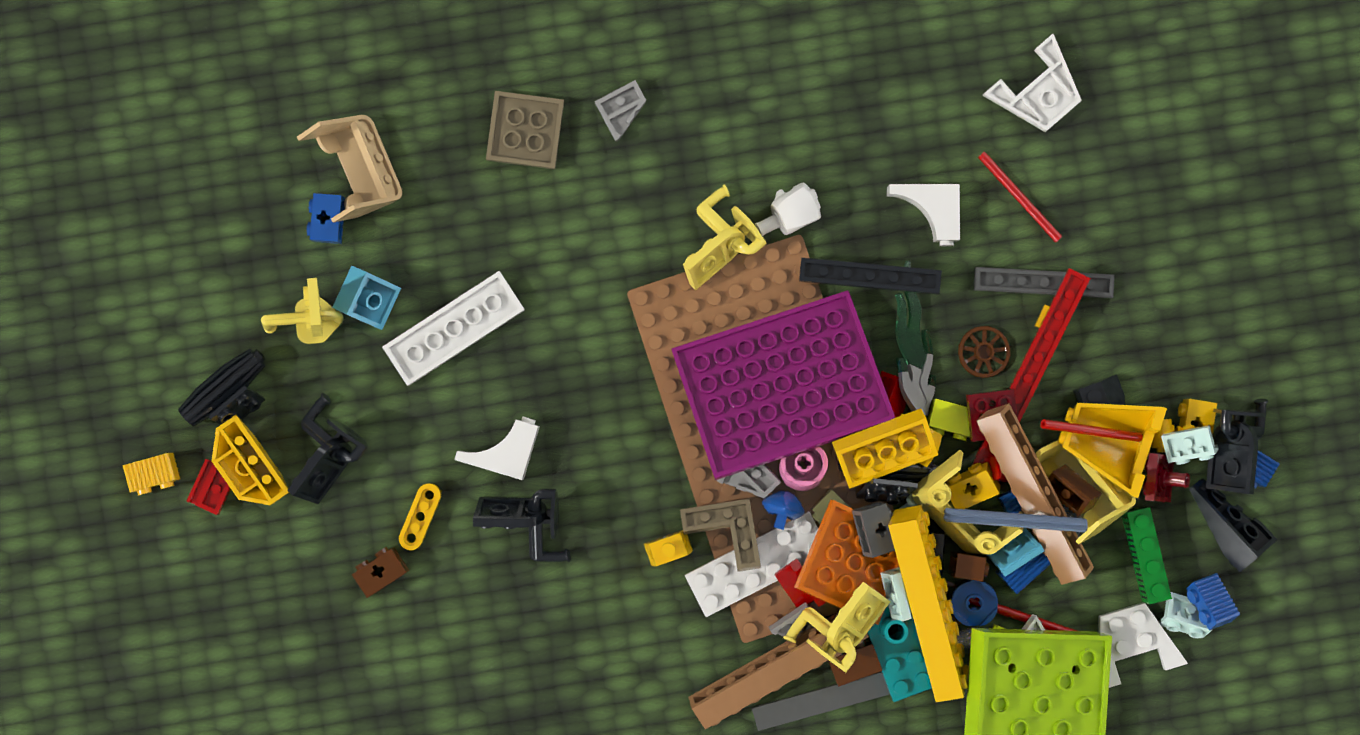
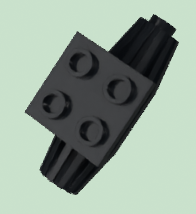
[178,349,266,426]
[838,460,936,505]

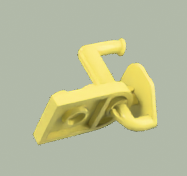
[683,184,767,290]
[261,278,344,344]
[783,582,891,672]

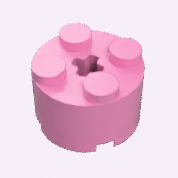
[779,446,828,491]

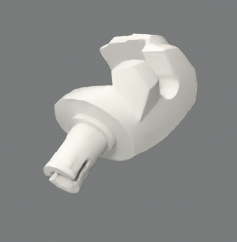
[755,182,821,236]

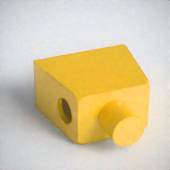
[644,530,693,566]

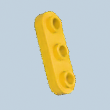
[399,483,441,550]

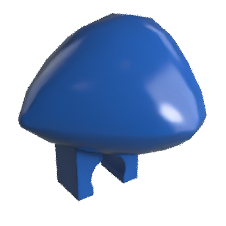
[762,491,805,530]

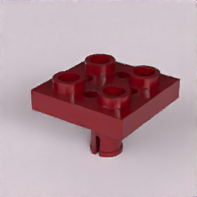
[966,389,1017,442]
[1143,453,1190,502]

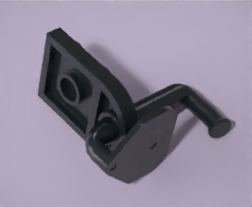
[287,393,368,504]
[1206,399,1268,494]
[473,489,571,562]

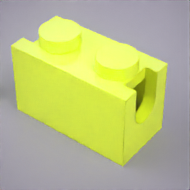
[927,399,970,441]

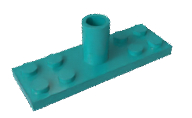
[867,606,932,702]

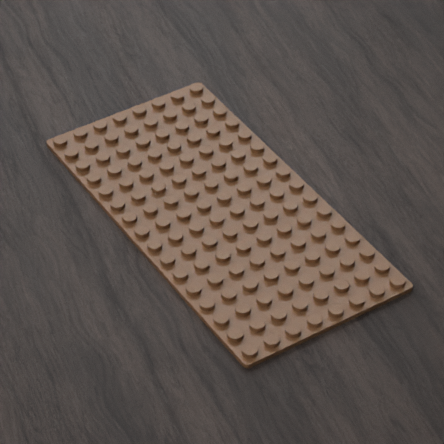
[627,235,894,643]

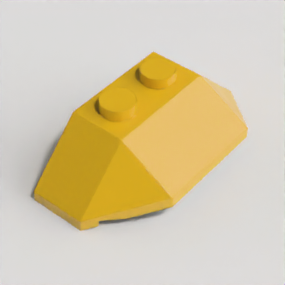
[212,415,289,505]

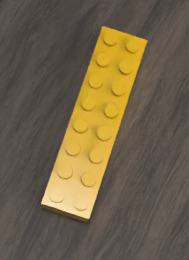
[888,505,969,702]

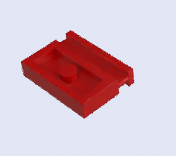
[187,459,231,515]

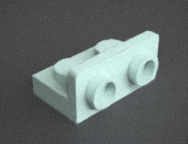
[1161,425,1219,465]
[880,567,912,621]
[1159,592,1212,638]

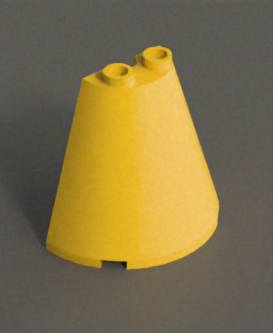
[1058,403,1167,498]

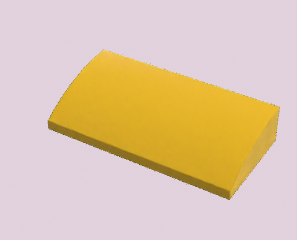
[832,408,938,489]

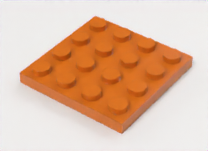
[794,500,899,625]

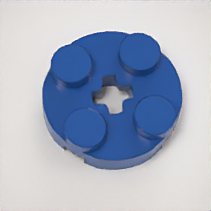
[951,580,998,626]

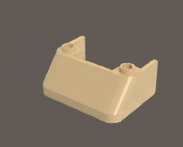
[297,115,402,223]

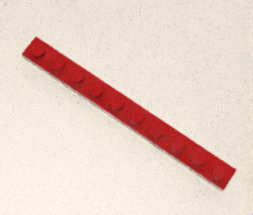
[971,268,1091,467]

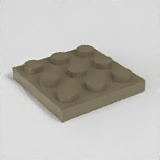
[486,91,564,169]

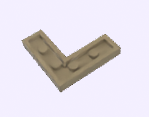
[680,499,761,572]

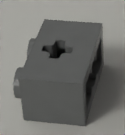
[852,502,895,558]

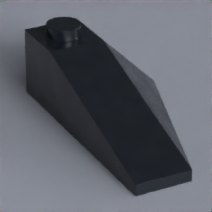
[1073,374,1125,405]
[1189,478,1278,572]

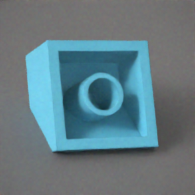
[332,266,401,330]

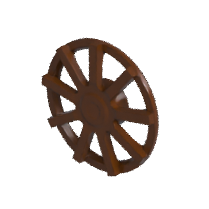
[958,326,1010,378]

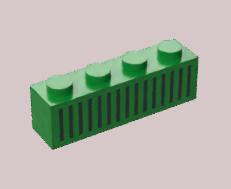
[1122,506,1172,604]

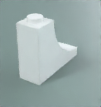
[887,184,960,246]
[455,417,540,480]

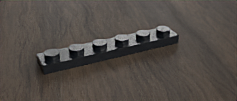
[799,258,942,295]

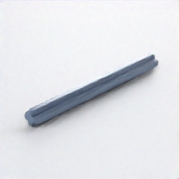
[944,508,1088,532]

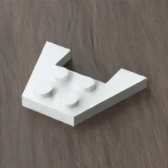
[983,34,1082,132]
[1098,602,1188,688]

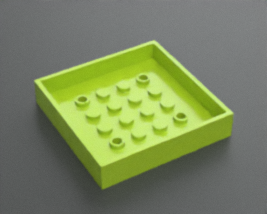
[964,628,1112,735]

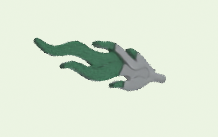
[895,260,936,415]

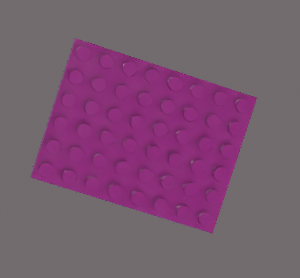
[671,290,895,480]

